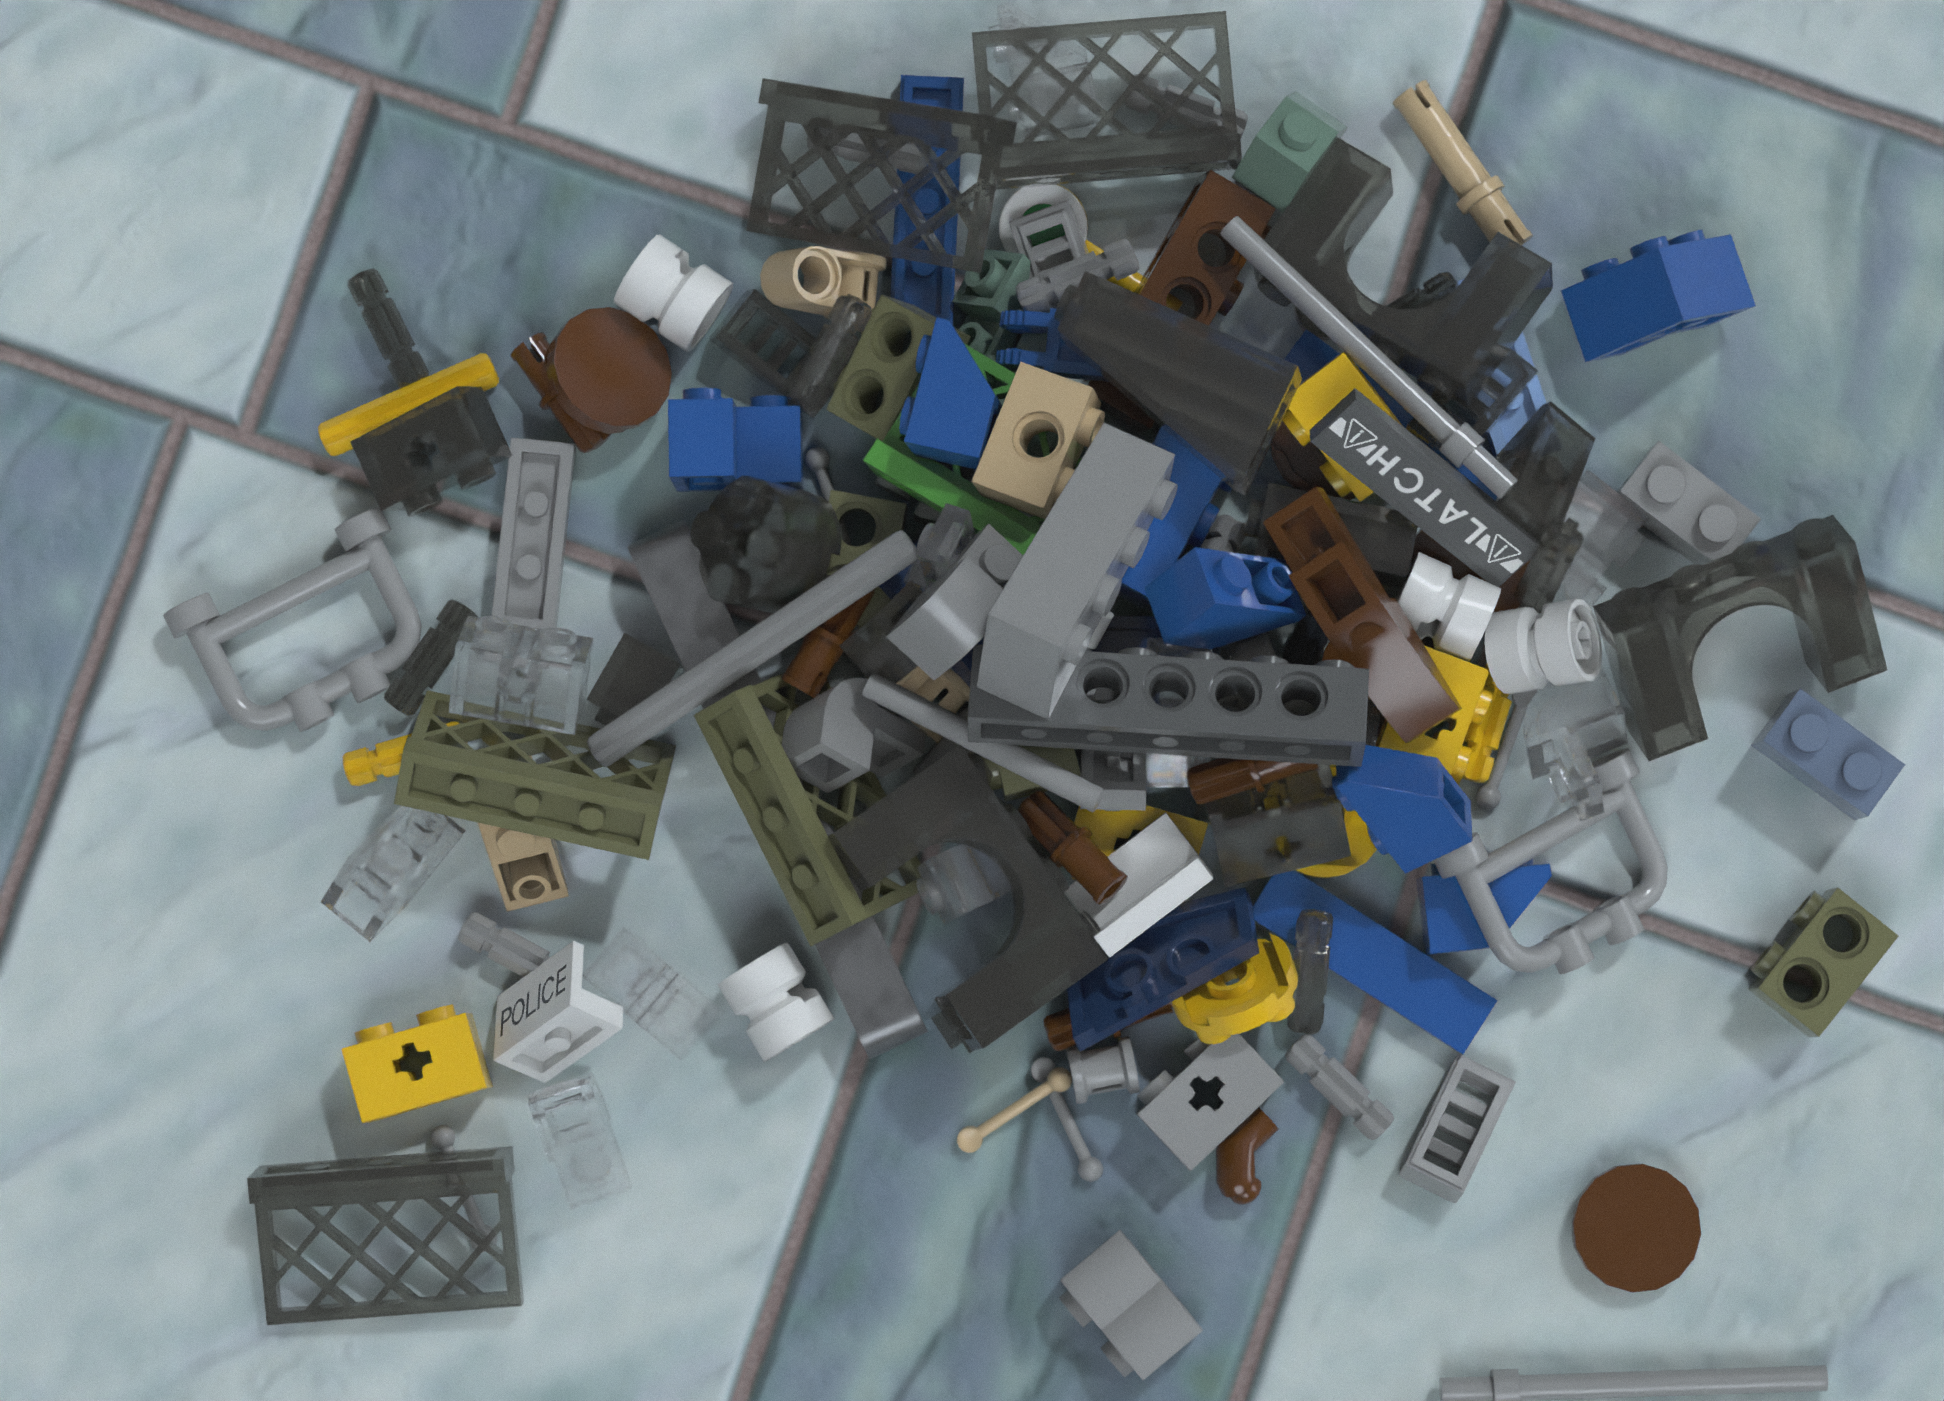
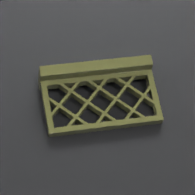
[694,672,932,946]
[394,690,676,860]

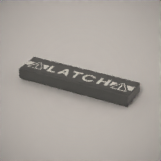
[1310,388,1542,587]

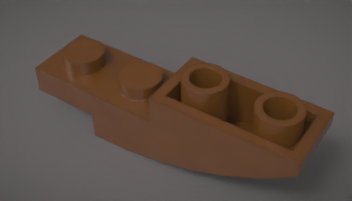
[1263,487,1462,743]

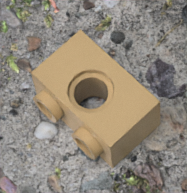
[971,362,1105,519]

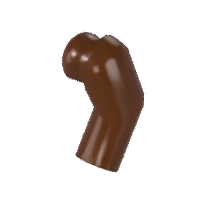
[1216,1107,1279,1205]

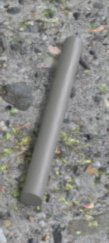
[862,673,1105,813]

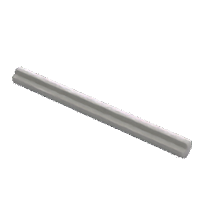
[587,530,919,767]

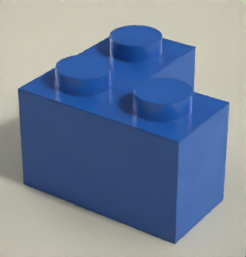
[1561,230,1756,362]
[668,388,804,492]

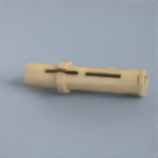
[1393,80,1533,259]

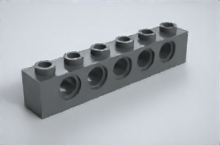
[968,644,1369,767]

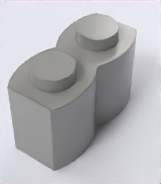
[1059,1229,1203,1380]

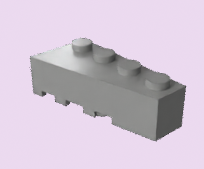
[977,423,1178,720]

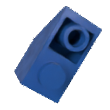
[899,317,1003,469]
[1145,547,1306,649]
[1332,745,1473,874]
[1416,859,1552,955]

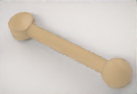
[957,1067,1072,1153]

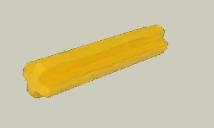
[318,353,499,456]

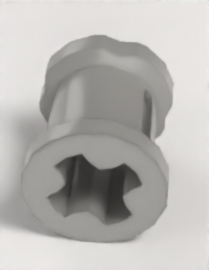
[1066,1036,1140,1104]

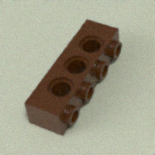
[1081,170,1276,432]

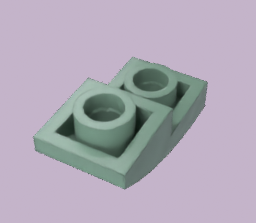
[952,248,1031,388]

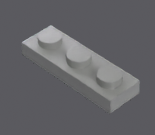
[490,438,576,635]

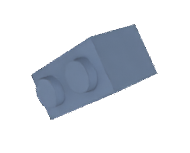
[1751,688,1906,820]

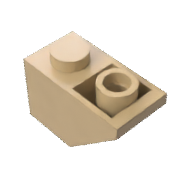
[477,755,569,912]

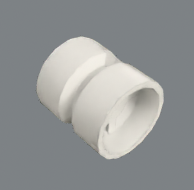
[614,234,734,352]
[1396,552,1501,662]
[1484,599,1602,694]
[718,942,834,1062]

